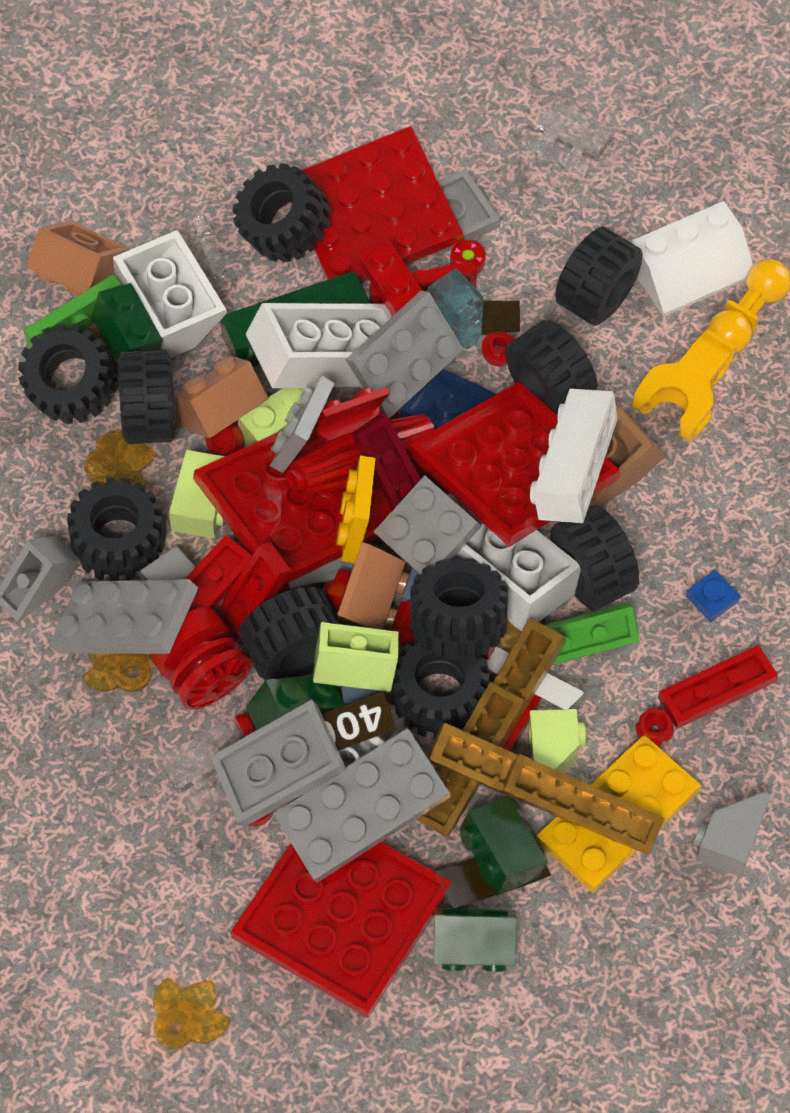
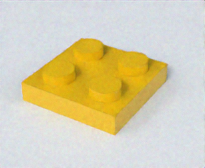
[336,455,375,563]

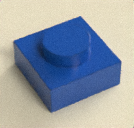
[686,570,740,623]

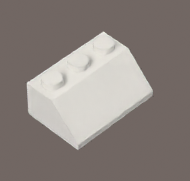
[631,201,753,317]
[113,230,227,358]

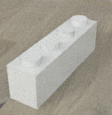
[530,389,618,523]

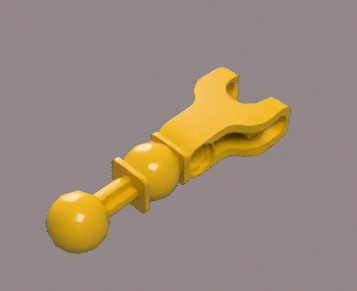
[632,259,790,442]

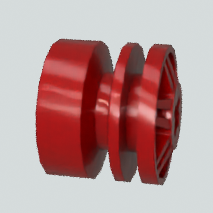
[149,607,252,710]

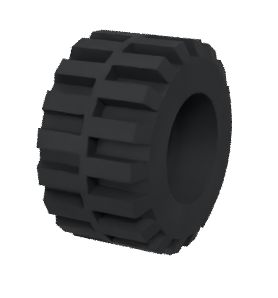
[232,163,331,263]
[555,226,643,326]
[505,320,598,415]
[18,324,118,424]
[118,350,175,444]
[67,478,165,581]
[550,505,640,610]
[410,558,508,660]
[239,587,341,680]
[391,639,489,739]

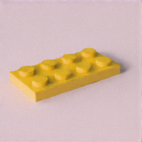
[536,735,701,893]

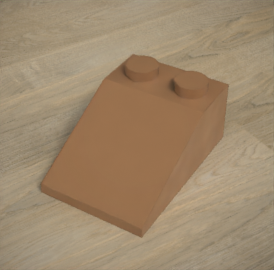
[588,402,666,508]

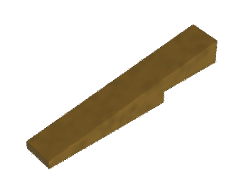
[416,618,566,838]
[427,723,664,855]

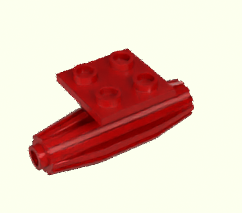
[287,387,435,497]

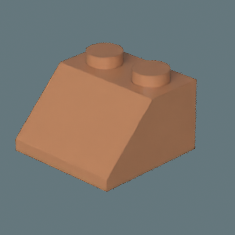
[26,221,130,296]
[175,356,269,438]
[337,542,410,631]

